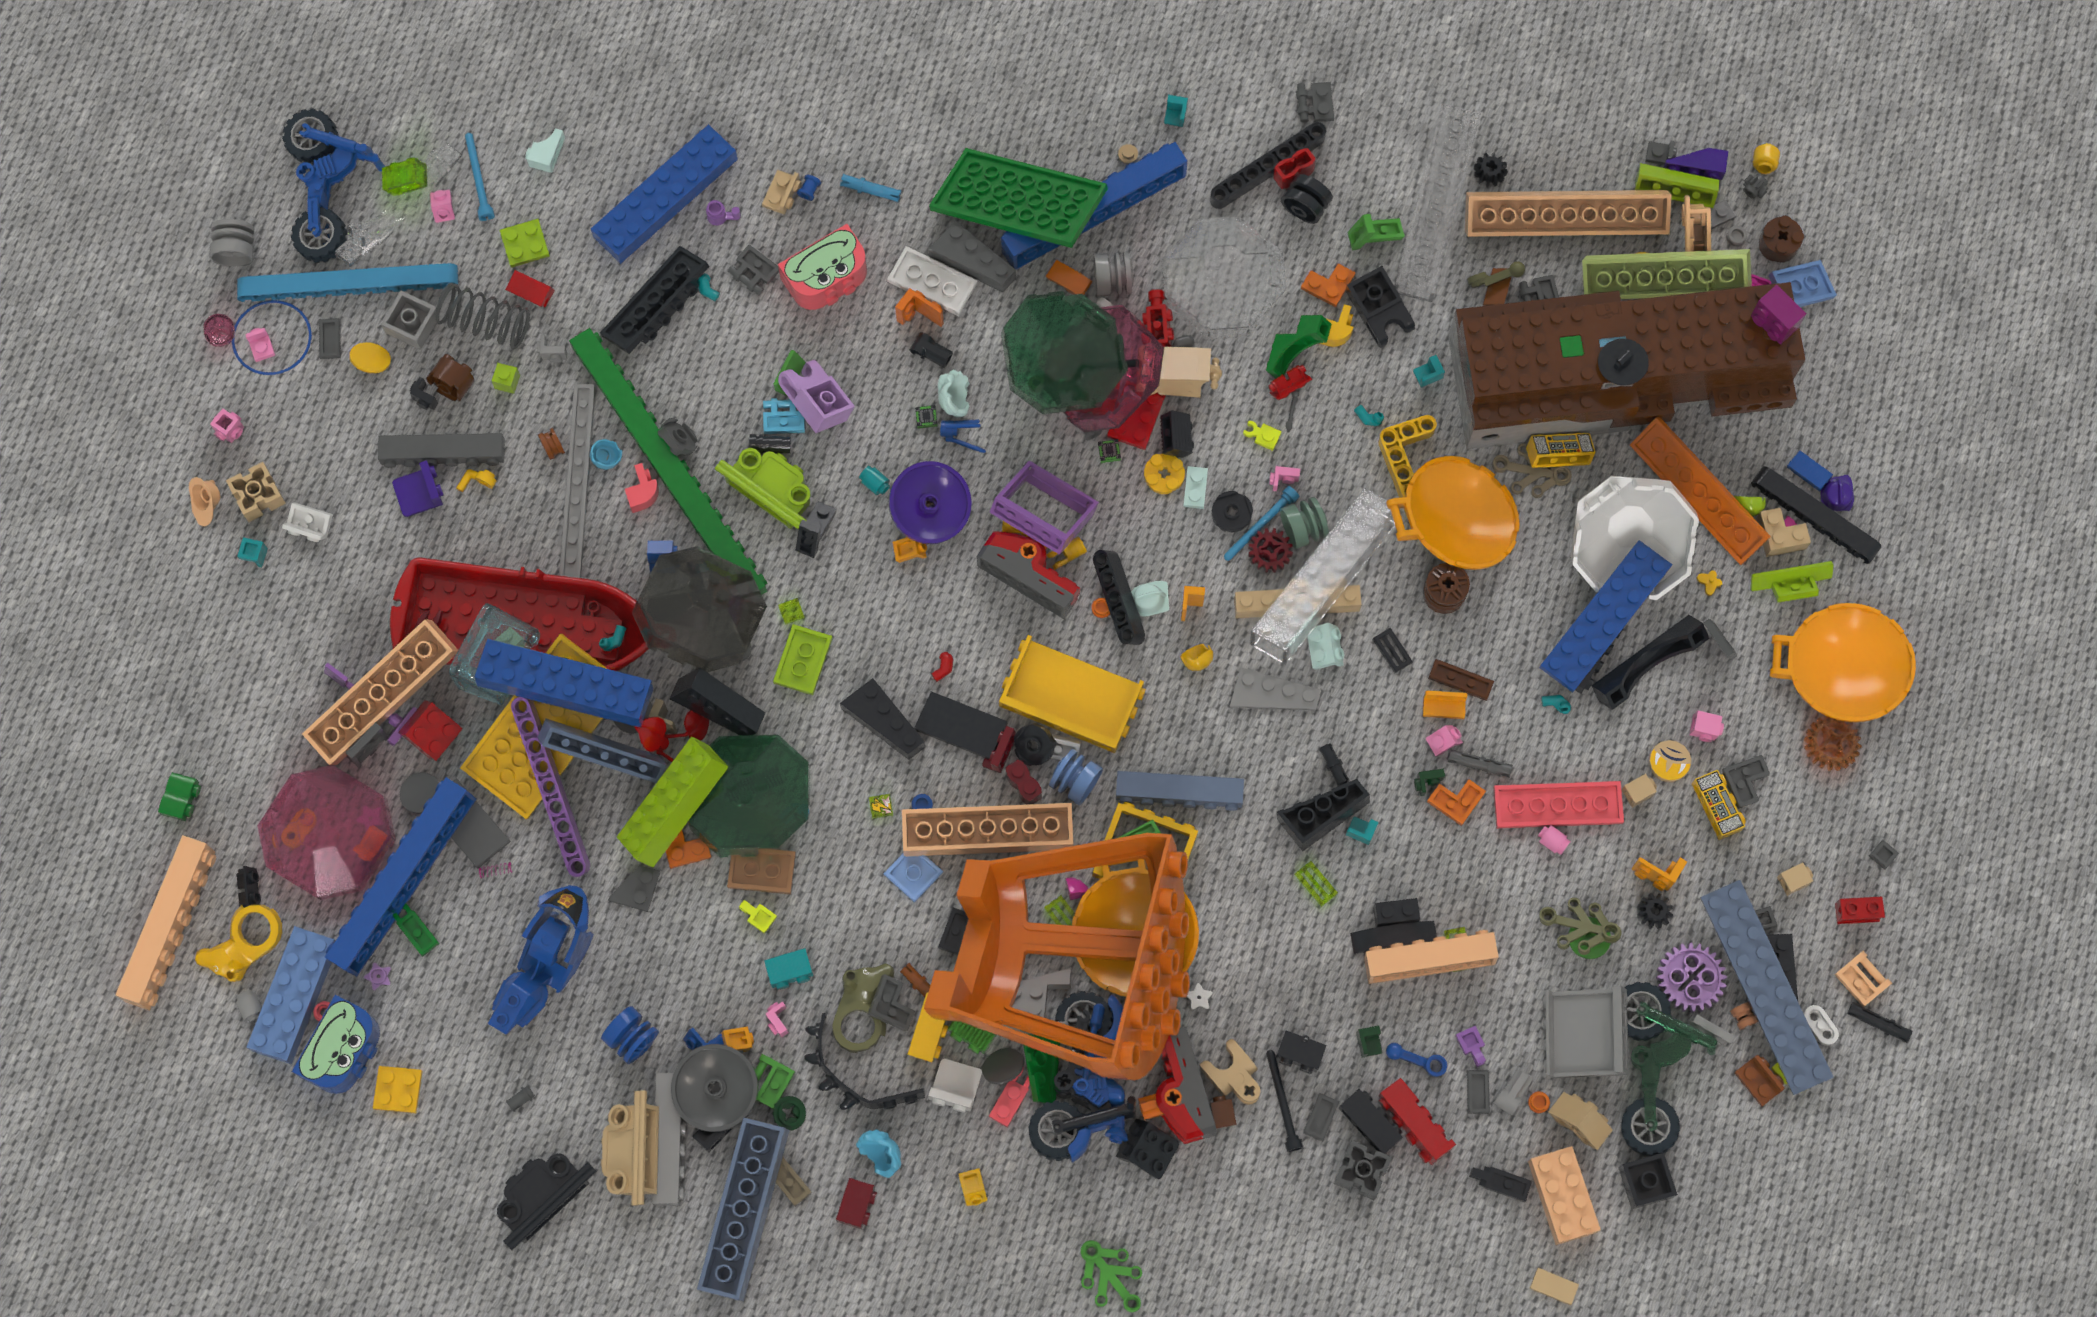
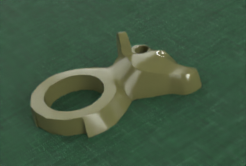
[832,963,894,1053]

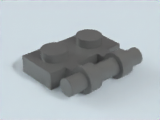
[1296,82,1334,123]
[728,245,779,295]
[1519,275,1559,301]

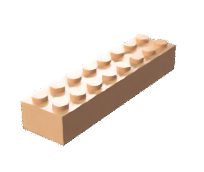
[302,619,459,765]
[902,803,1073,857]
[115,835,216,1011]

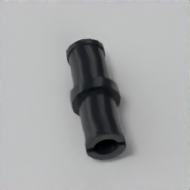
[1319,743,1350,786]

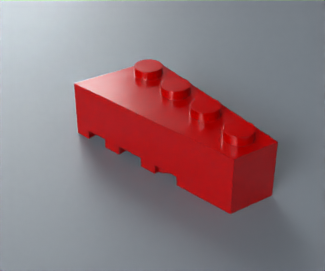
[1378,1078,1456,1165]

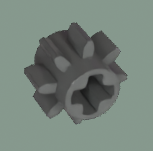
[1743,174,1768,199]

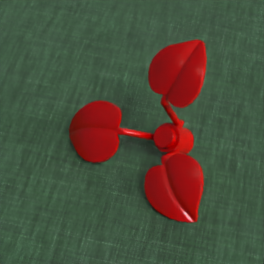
[634,710,709,762]

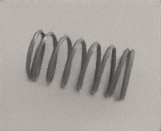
[435,283,530,349]

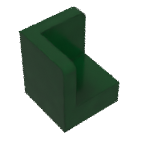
[1356,1025,1382,1058]

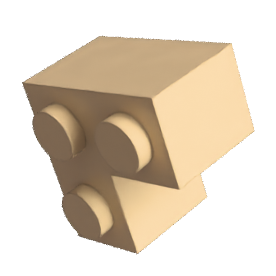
[1756,508,1811,557]
[1548,1092,1613,1150]

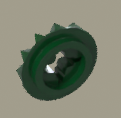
[772,1096,806,1131]

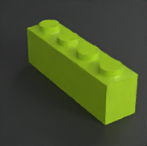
[1635,163,1719,209]

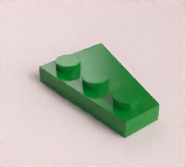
[1023,1033,1060,1104]

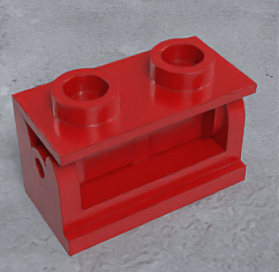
[1835,896,1885,924]

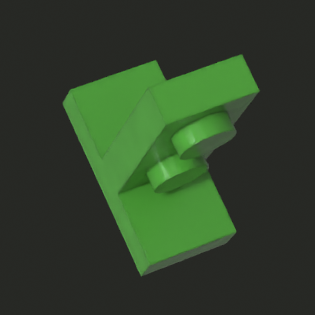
[1347,214,1405,250]

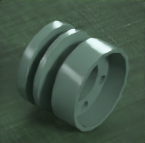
[1280,497,1329,549]

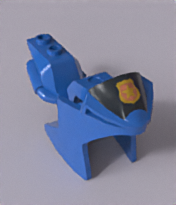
[488,885,594,1035]

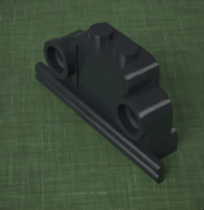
[497,1153,597,1251]

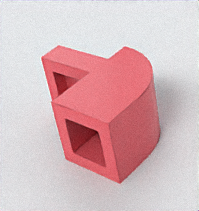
[625,463,659,513]

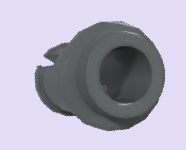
[506,1086,535,1112]

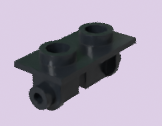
[236,866,261,908]

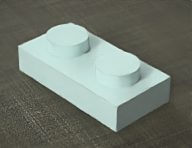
[1183,466,1208,509]

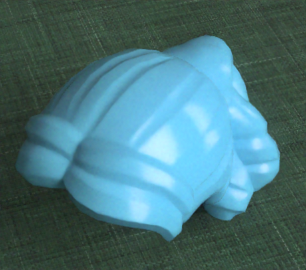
[856,1129,901,1178]

